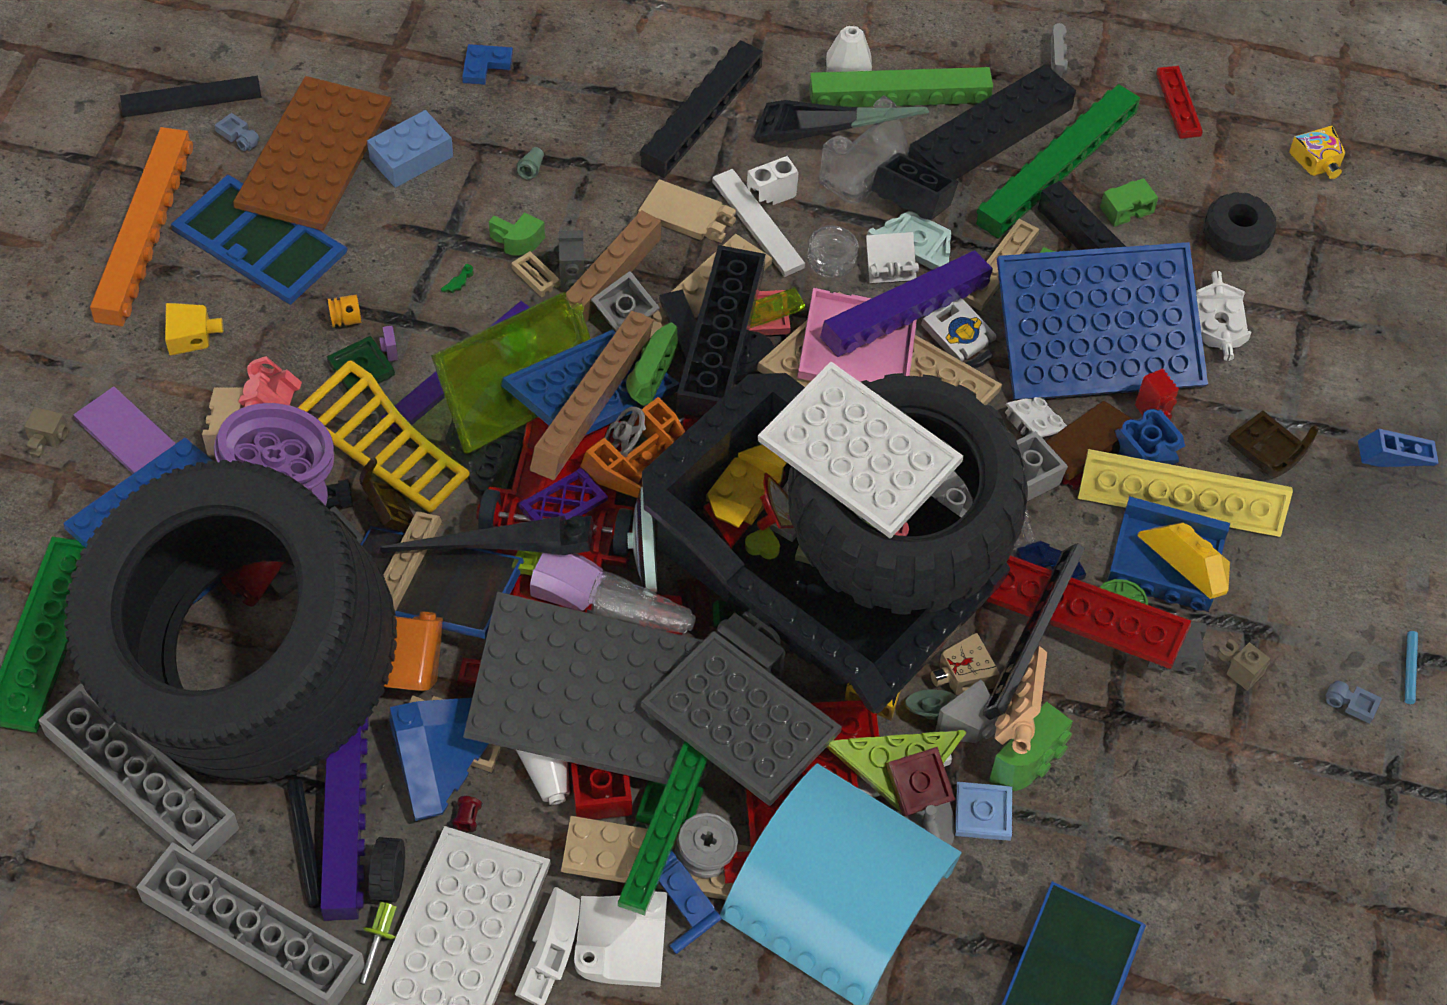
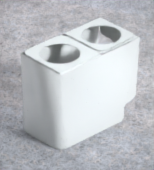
[747,156,799,205]

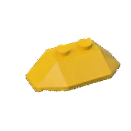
[1137,523,1230,599]

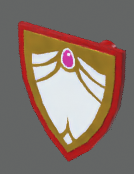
[757,473,794,531]

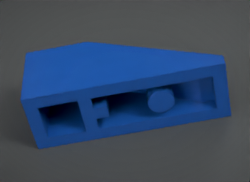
[1358,429,1439,467]

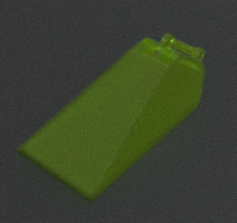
[431,292,591,453]

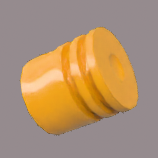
[328,294,362,328]

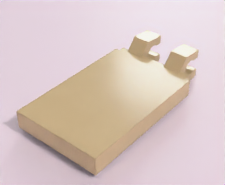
[638,179,736,243]

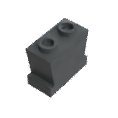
[559,230,584,292]
[1148,622,1206,674]

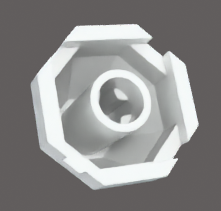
[826,26,872,72]

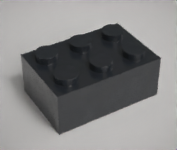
[871,152,959,220]

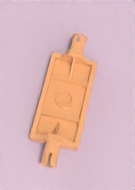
[994,646,1047,754]

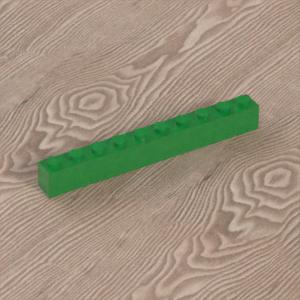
[976,84,1140,239]

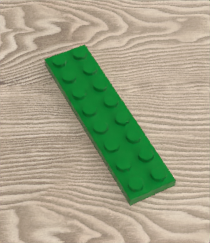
[0,536,86,733]

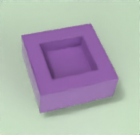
[379,326,398,361]

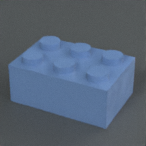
[367,110,453,188]

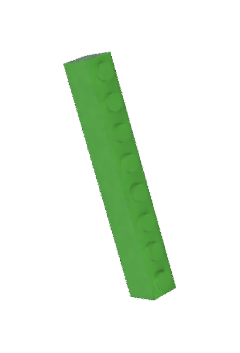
[809,67,993,107]

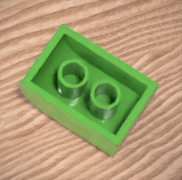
[989,701,1073,791]

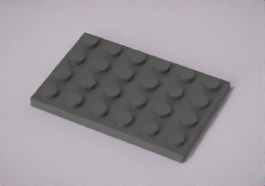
[641,631,842,806]

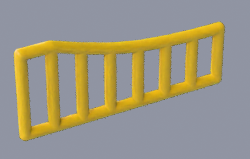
[298,361,470,513]

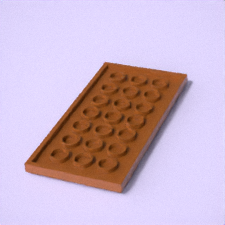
[233,76,392,231]

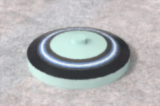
[628,487,658,593]

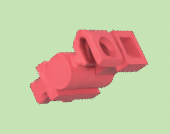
[239,356,302,407]

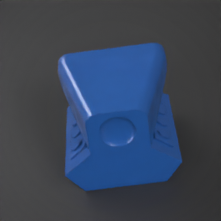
[1115,409,1185,465]

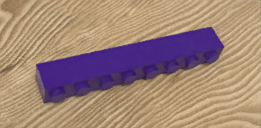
[820,250,993,357]
[321,716,369,921]

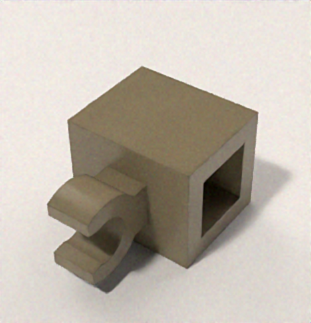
[24,407,69,457]
[1217,639,1271,691]

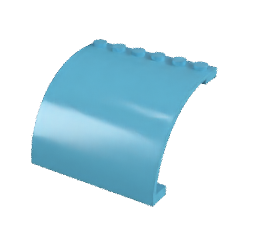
[720,763,962,1005]

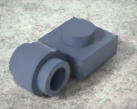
[215,113,260,151]
[1325,681,1382,724]

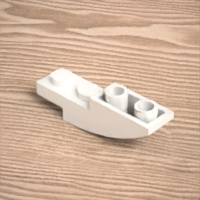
[515,887,580,1005]

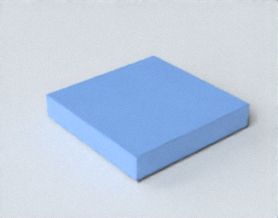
[955,782,1012,841]

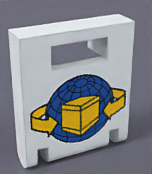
[921,298,996,362]

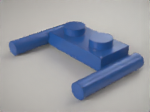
[659,850,722,954]

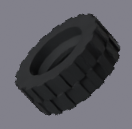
[369,837,405,903]

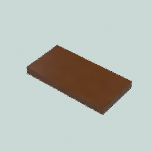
[1045,401,1134,481]

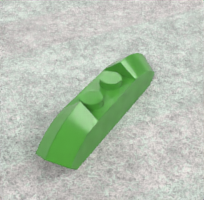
[626,322,678,406]

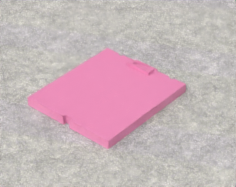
[797,288,917,382]

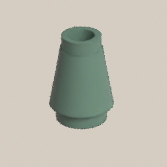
[517,147,544,180]

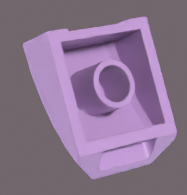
[530,553,606,611]

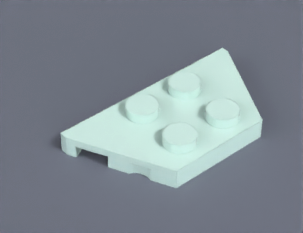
[867,211,951,270]

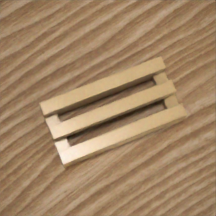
[511,251,560,298]

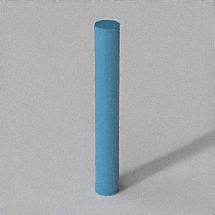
[1405,631,1418,704]

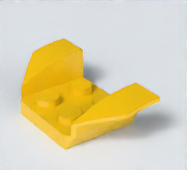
[706,444,787,528]

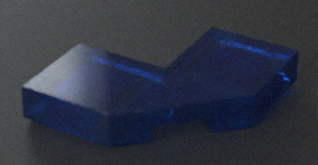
[1016,541,1086,580]

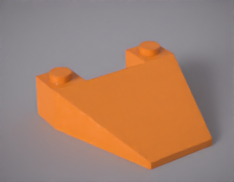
[581,397,685,498]

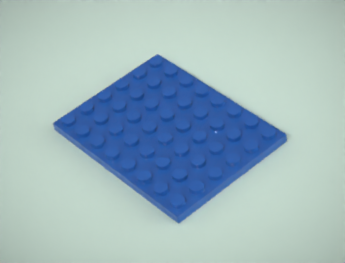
[997,242,1208,401]

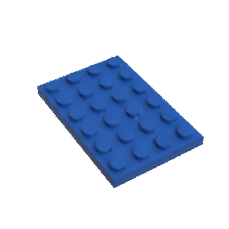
[501,330,680,435]

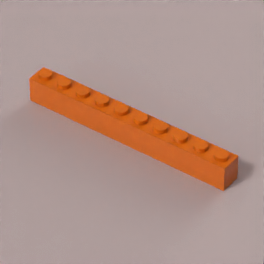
[90,127,193,326]

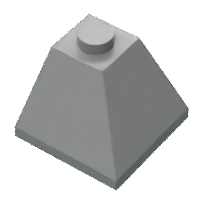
[591,271,660,332]
[935,679,998,743]

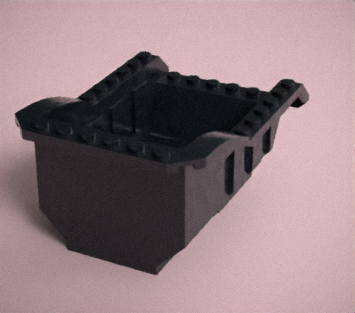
[642,373,1010,714]

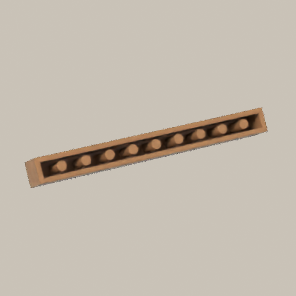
[530,311,654,480]

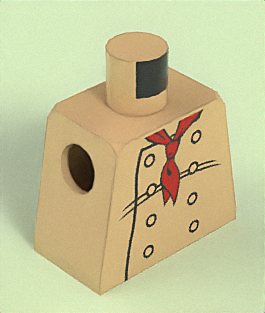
[931,633,1000,695]

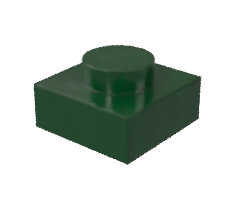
[712,600,740,629]

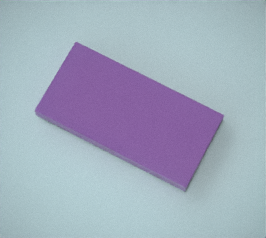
[73,386,176,474]

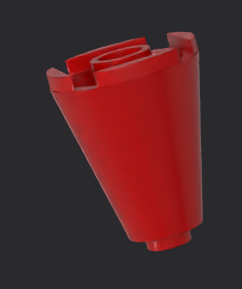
[221,561,284,607]

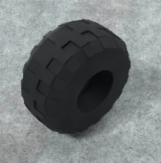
[1203,192,1277,260]

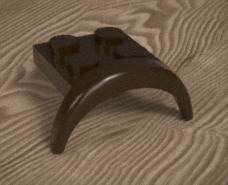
[1227,410,1319,478]
[359,458,419,533]

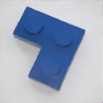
[462,44,513,85]

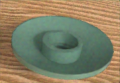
[906,689,957,720]

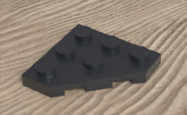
[445,419,525,496]

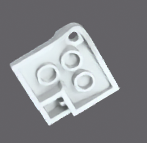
[574,892,667,987]

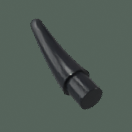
[965,350,993,368]

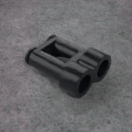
[326,479,353,508]

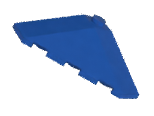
[389,698,489,821]

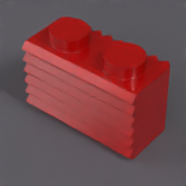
[1135,369,1179,420]

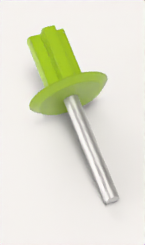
[360,902,397,984]

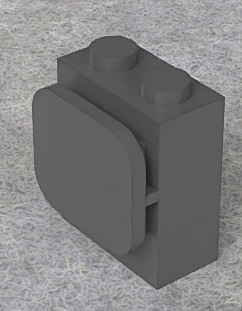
[717,611,785,679]

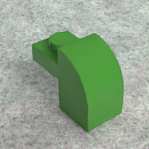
[489,212,545,256]

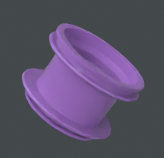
[214,403,334,506]

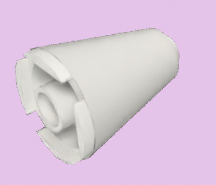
[516,750,570,805]

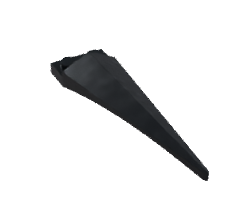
[379,515,594,555]

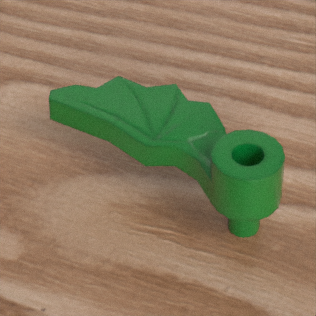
[441,264,474,293]

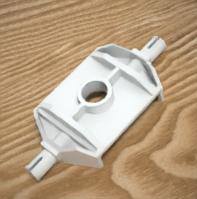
[1196,271,1251,361]

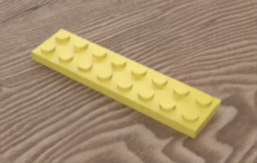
[1078,449,1293,537]

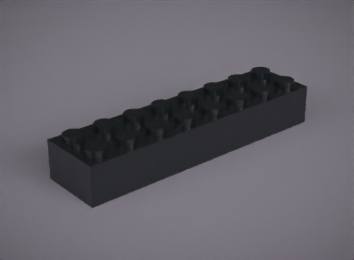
[908,64,1076,180]
[676,245,766,417]

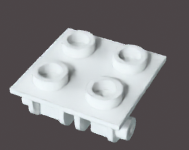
[866,232,919,283]
[1005,397,1067,441]

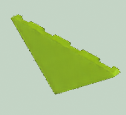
[826,730,967,812]

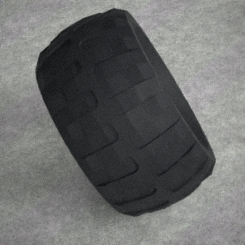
[788,373,1028,614]

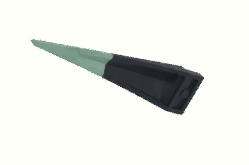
[754,100,929,143]

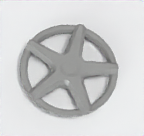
[605,407,646,457]

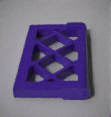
[518,468,608,521]

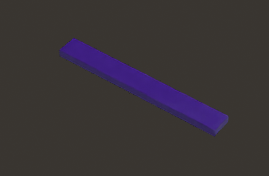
[381,301,539,435]

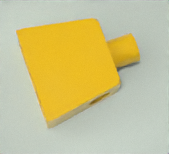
[165,303,224,355]

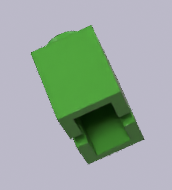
[1100,178,1158,227]

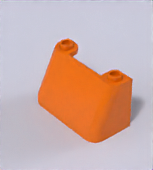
[384,612,443,691]

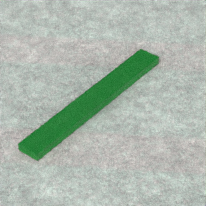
[618,741,708,916]

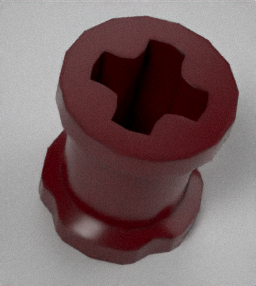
[452,796,482,832]

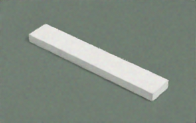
[712,169,805,277]

